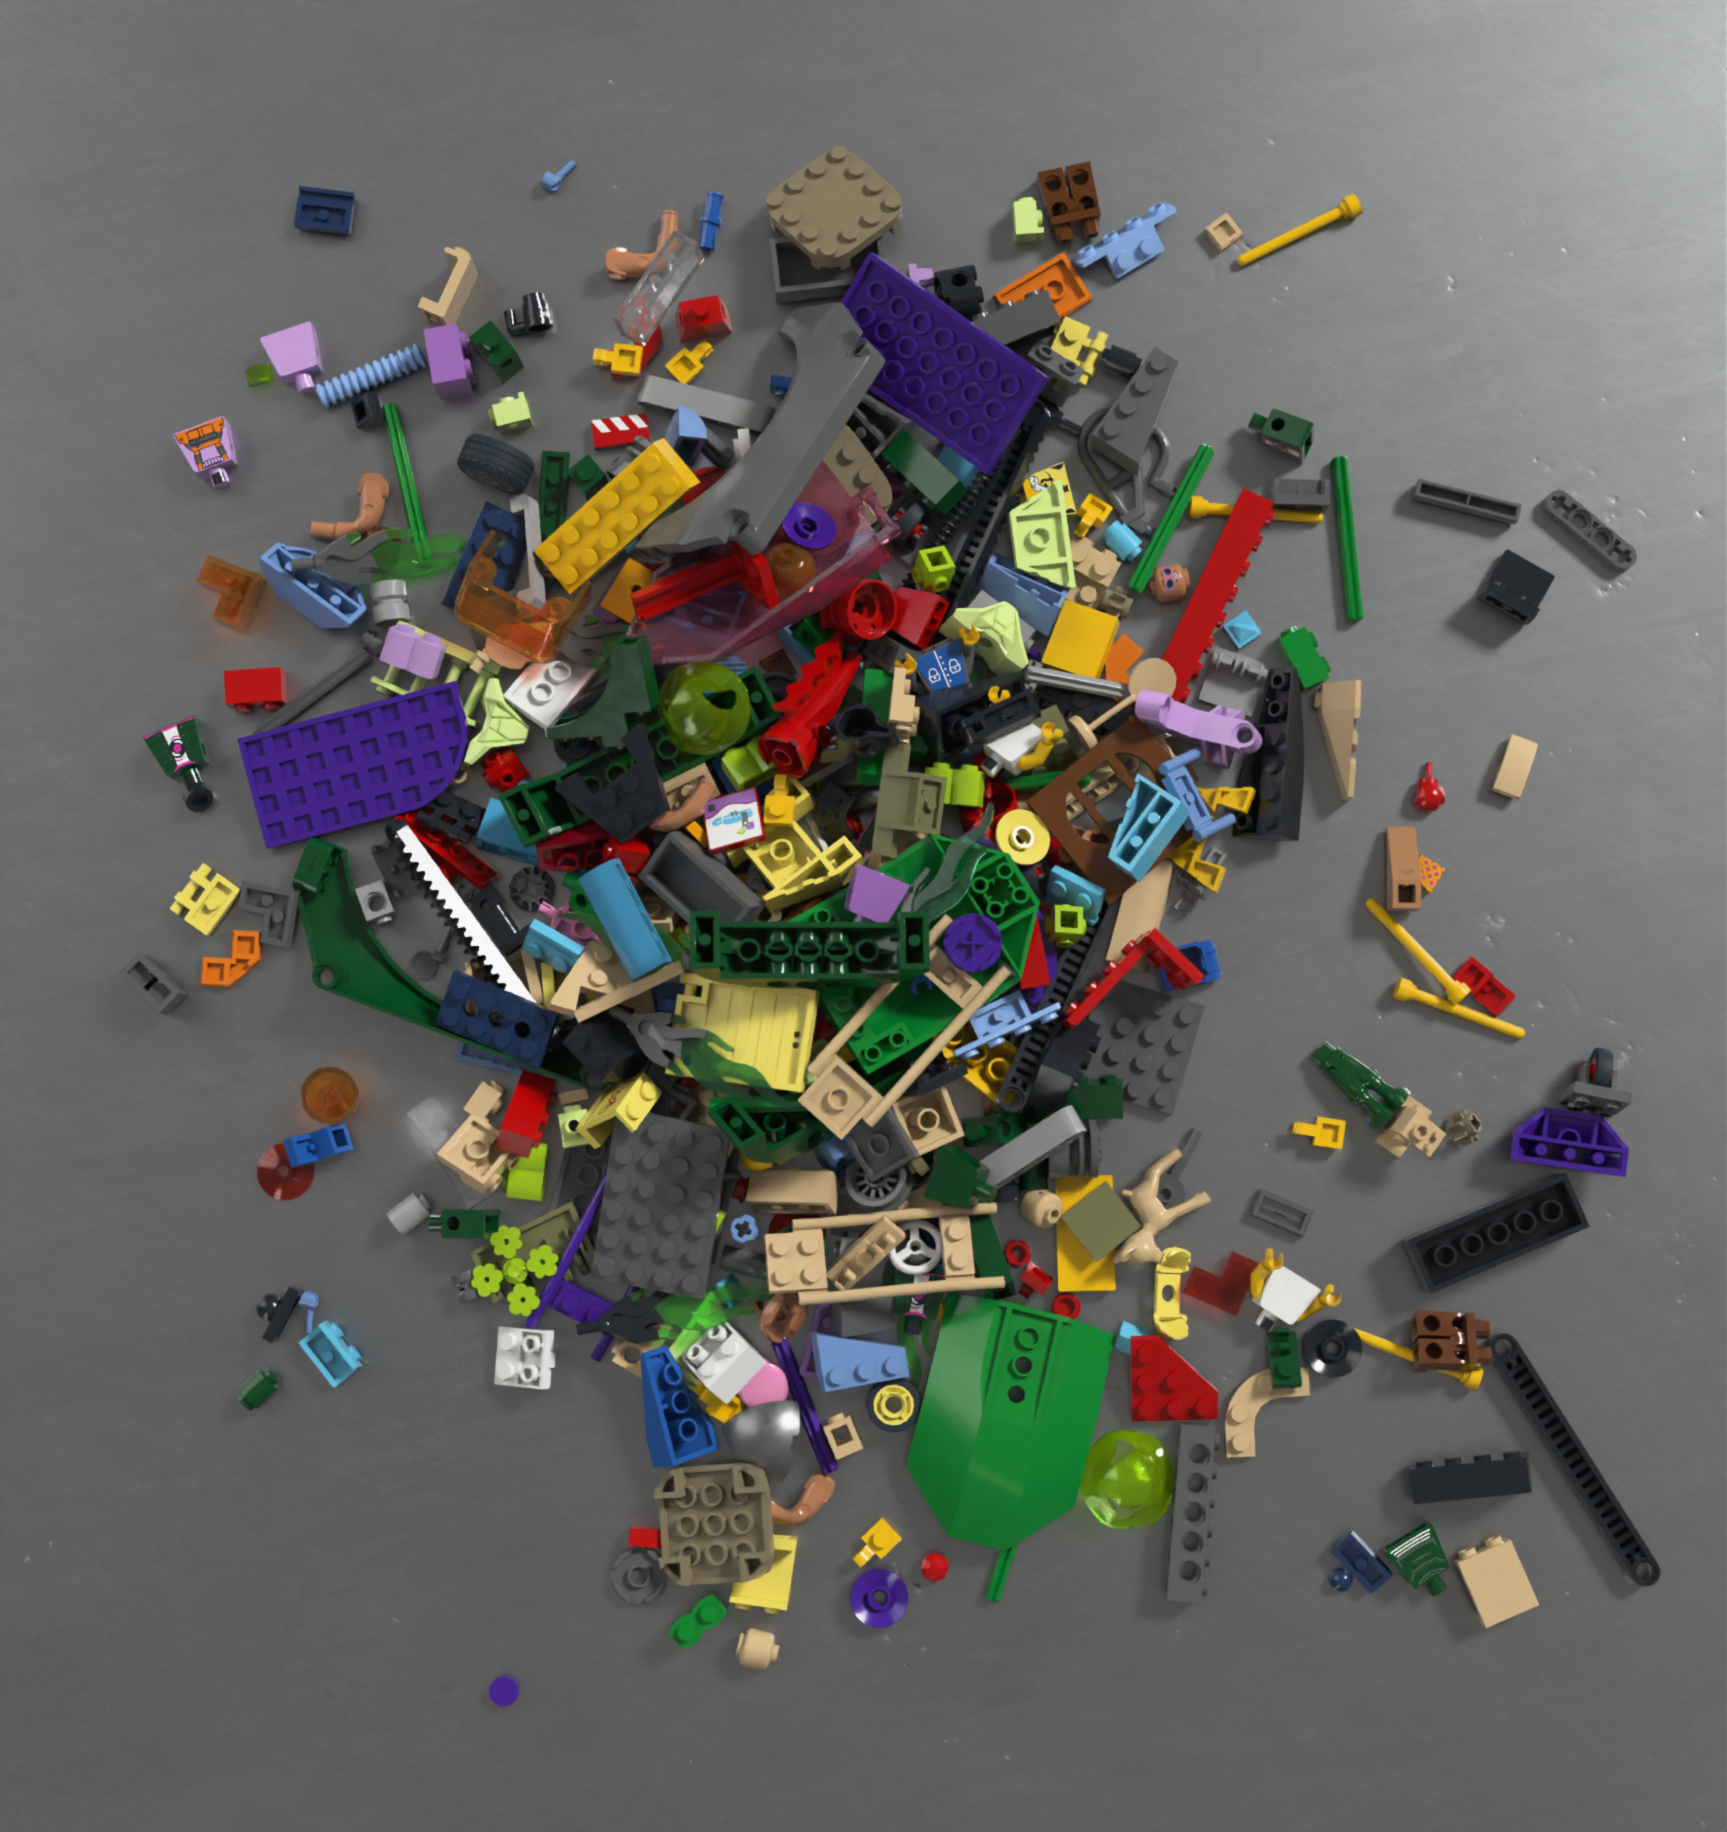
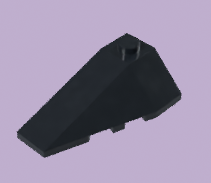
[914,671,1025,763]

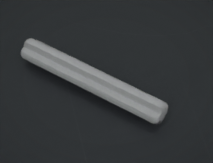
[1025,666,1130,700]

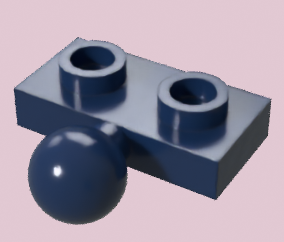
[1329,1530,1393,1594]

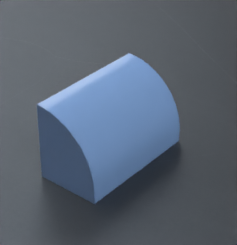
[666,405,707,465]

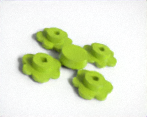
[471,1226,559,1316]

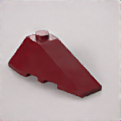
[535,820,653,874]

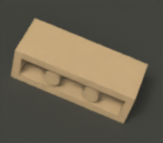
[746,1167,841,1215]

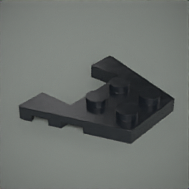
[554,723,671,844]

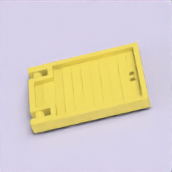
[665,973,820,1093]

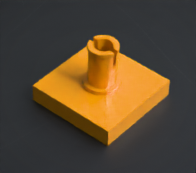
[600,558,665,636]

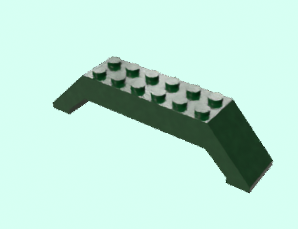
[498,666,782,848]

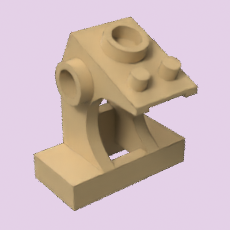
[1375,1096,1446,1159]

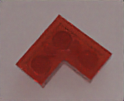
[1183,1251,1259,1316]

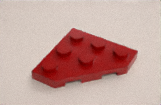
[1130,1335,1218,1422]

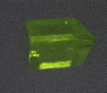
[245,364,275,387]

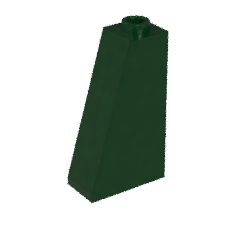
[968,1200,1016,1300]

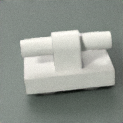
[494,1326,556,1389]

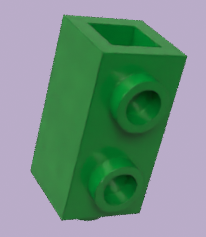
[1276,626,1331,693]

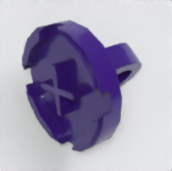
[943,914,1002,973]

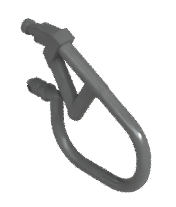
[1078,408,1178,537]

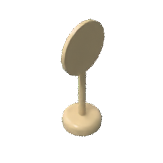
[1067,658,1176,751]

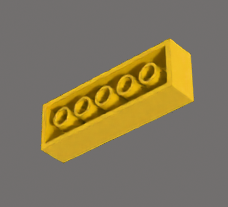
[534,438,701,594]

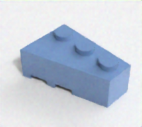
[976,552,1069,637]

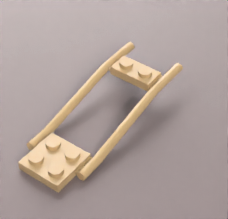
[798,914,1011,1140]
[764,1202,1005,1305]

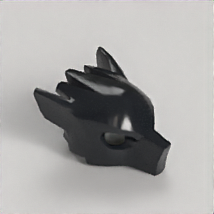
[820,703,900,763]

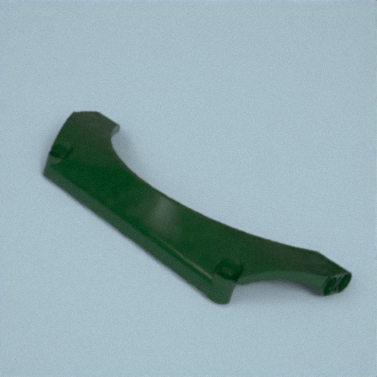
[292,837,698,1092]

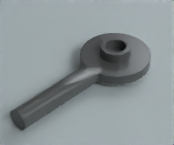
[1157,1128,1202,1209]

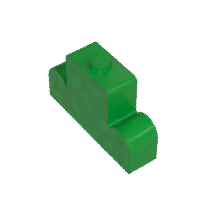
[856,669,928,786]

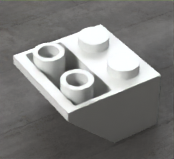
[681,1316,767,1404]

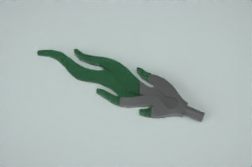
[872,803,994,990]
[609,1005,802,1109]

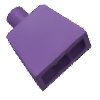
[844,863,910,922]

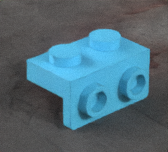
[299,1321,363,1388]

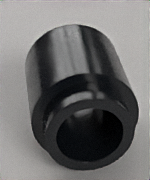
[1099,344,1143,380]

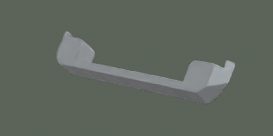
[508,493,546,621]

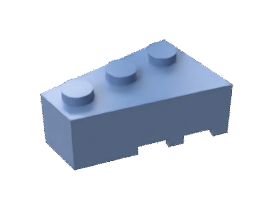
[810,1331,909,1392]

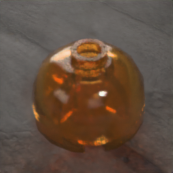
[764,542,817,600]
[301,1067,360,1124]

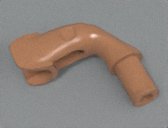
[605,210,680,280]
[310,473,389,541]
[648,778,717,832]
[771,1472,835,1526]

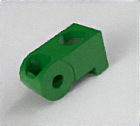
[791,612,849,657]

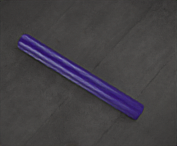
[771,1337,838,1474]

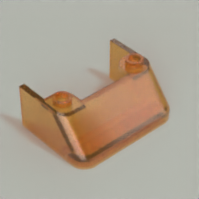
[454,530,591,664]

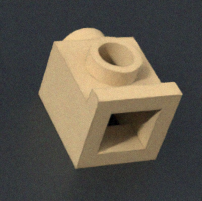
[463,1080,506,1125]
[823,1412,863,1460]

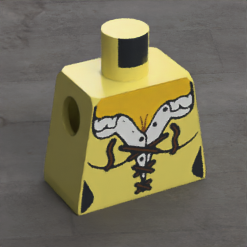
[1010,462,1076,521]

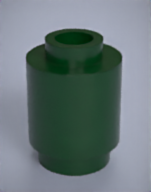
[235,1368,279,1411]

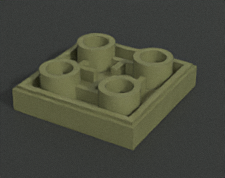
[1060,1181,1142,1262]

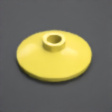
[995,809,1050,865]

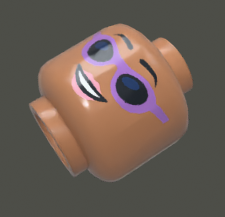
[1148,563,1190,603]

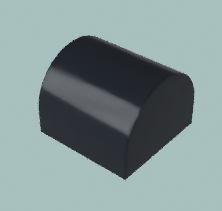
[351,392,384,429]

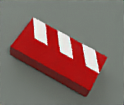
[591,413,650,450]

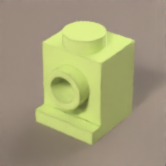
[1012,197,1044,243]
[488,392,533,433]
[558,1105,589,1149]

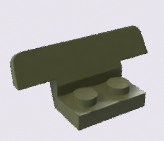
[872,743,947,858]

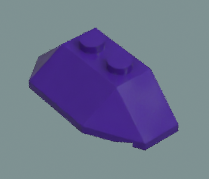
[1510,1107,1629,1177]

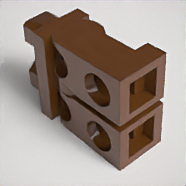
[1036,161,1101,245]
[1410,1310,1492,1373]

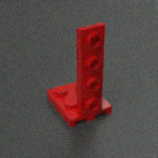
[629,541,781,622]
[1060,928,1204,1028]

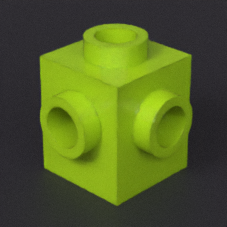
[912,546,955,593]
[1043,904,1086,948]

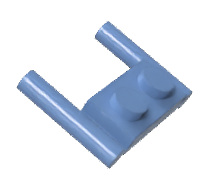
[1158,747,1236,841]

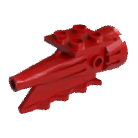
[757,631,863,779]

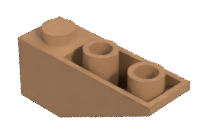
[1386,827,1421,912]

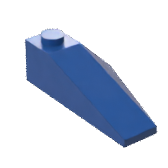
[640,1345,719,1468]

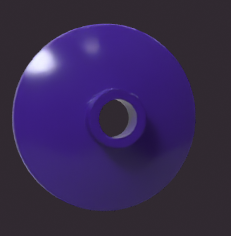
[781,502,836,550]
[850,1568,908,1628]

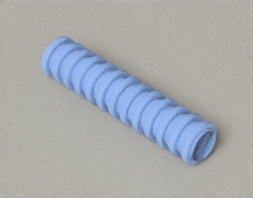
[315,343,426,408]

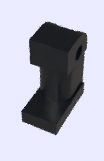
[471,883,539,957]

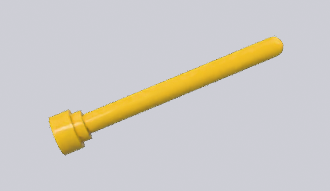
[1237,193,1362,266]
[1188,496,1323,523]
[1366,898,1472,1006]
[1393,977,1525,1039]
[1354,1328,1483,1391]

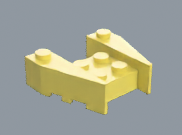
[726,778,866,912]

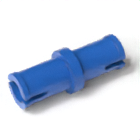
[697,192,724,251]

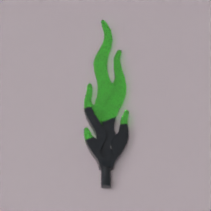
[576,1284,776,1344]

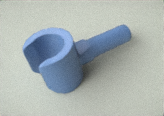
[542,160,576,192]
[299,1290,319,1333]

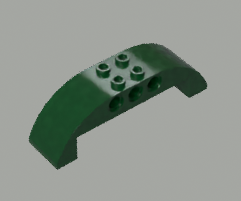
[690,911,930,988]
[707,1037,934,1163]

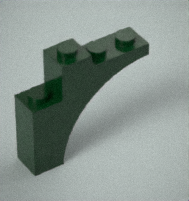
[546,635,660,749]

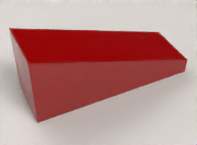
[628,1525,662,1549]

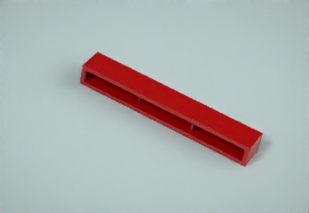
[1162,488,1275,704]

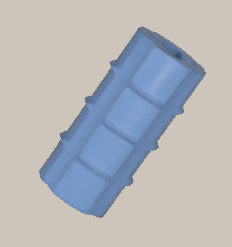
[730,1214,759,1243]

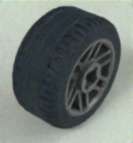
[457,434,535,494]

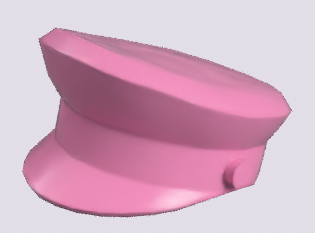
[738,1358,789,1408]

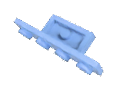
[1072,202,1176,278]
[953,990,1061,1061]

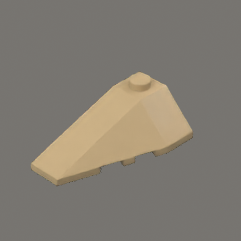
[1313,680,1361,801]

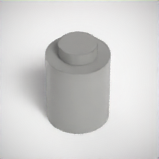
[386,1192,432,1236]

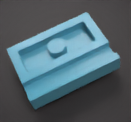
[1044,865,1106,926]
[522,919,585,975]

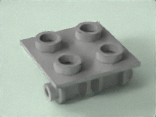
[1198,647,1269,717]

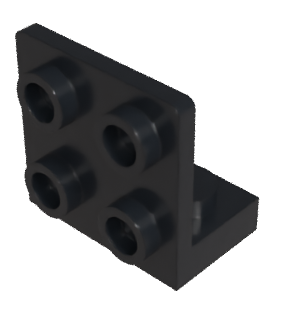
[1478,550,1555,625]

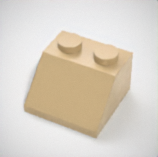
[891,1085,965,1156]

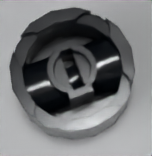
[933,264,984,322]

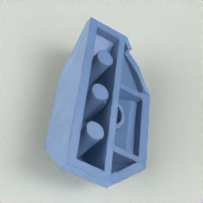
[259,542,367,628]

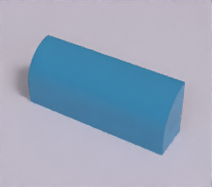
[476,798,589,876]
[578,858,672,982]

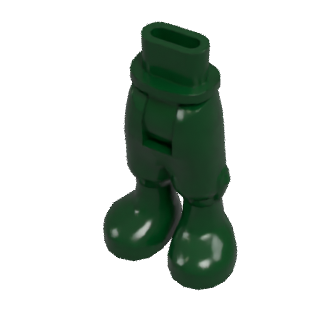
[1312,1041,1411,1133]

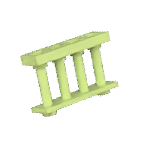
[371,620,505,731]

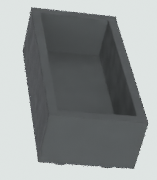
[769,236,885,303]
[972,289,1061,352]
[638,830,766,924]

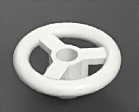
[888,1219,942,1275]

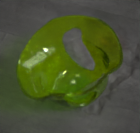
[657,661,750,755]
[1080,1430,1174,1529]

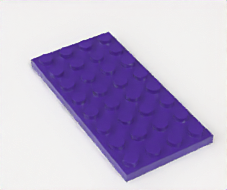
[841,252,1049,474]

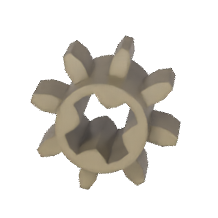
[1100,586,1133,619]
[1445,1109,1482,1147]

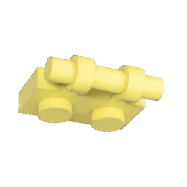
[1051,316,1108,386]
[169,863,241,936]

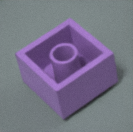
[423,323,476,399]

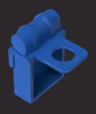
[1157,939,1222,992]

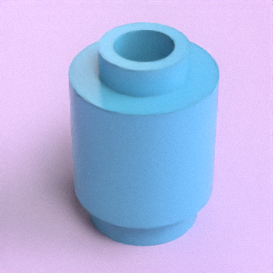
[1102,520,1143,562]

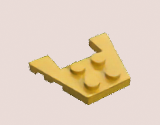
[1167,787,1256,894]

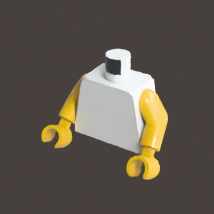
[981,686,1063,777]
[1250,1249,1341,1332]

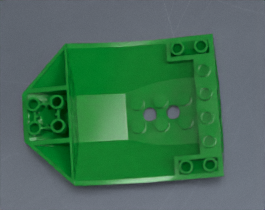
[787,833,1040,1076]
[905,1293,1115,1551]

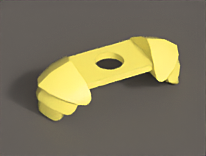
[1153,1247,1191,1341]

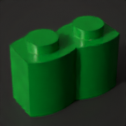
[669,1591,728,1649]

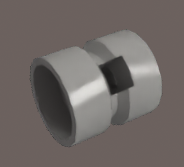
[369,579,411,627]

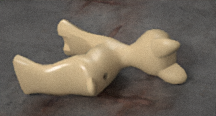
[1112,1148,1212,1265]

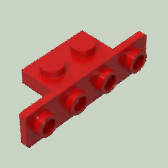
[394,810,497,890]

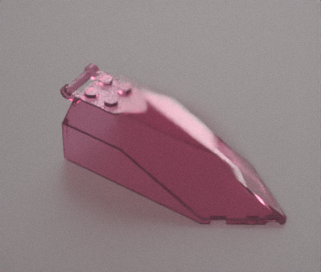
[626,460,902,665]

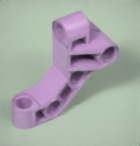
[1135,689,1262,769]

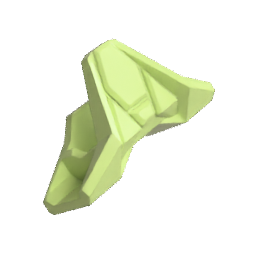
[938,601,1029,676]
[462,678,529,767]

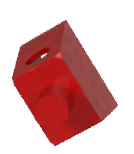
[675,295,732,343]
[891,587,950,650]

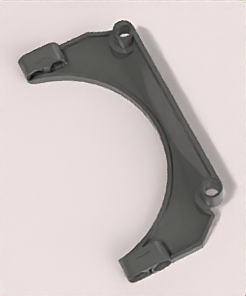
[634,303,885,564]

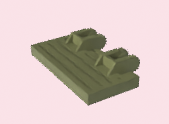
[469,1201,595,1303]

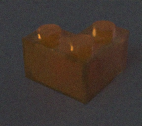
[197,555,266,633]

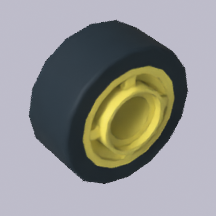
[866,1378,921,1432]

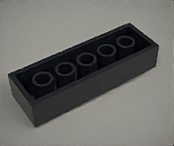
[1402,1173,1590,1294]

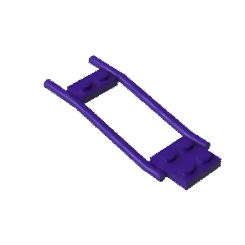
[524,1170,641,1362]

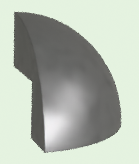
[721,1401,800,1482]

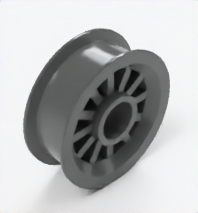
[845,1157,913,1213]

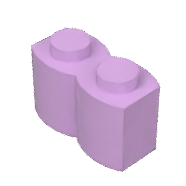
[379,623,447,680]

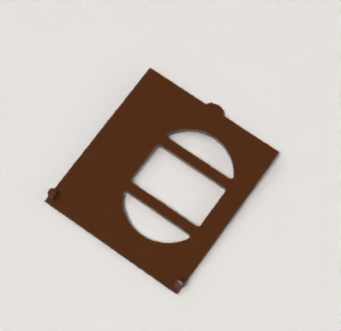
[1026,714,1217,905]

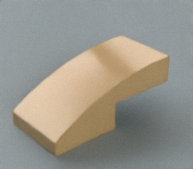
[1492,734,1538,800]

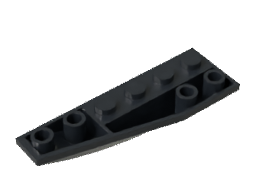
[1232,667,1304,842]

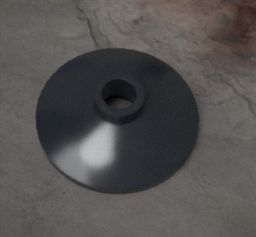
[1304,1319,1362,1377]

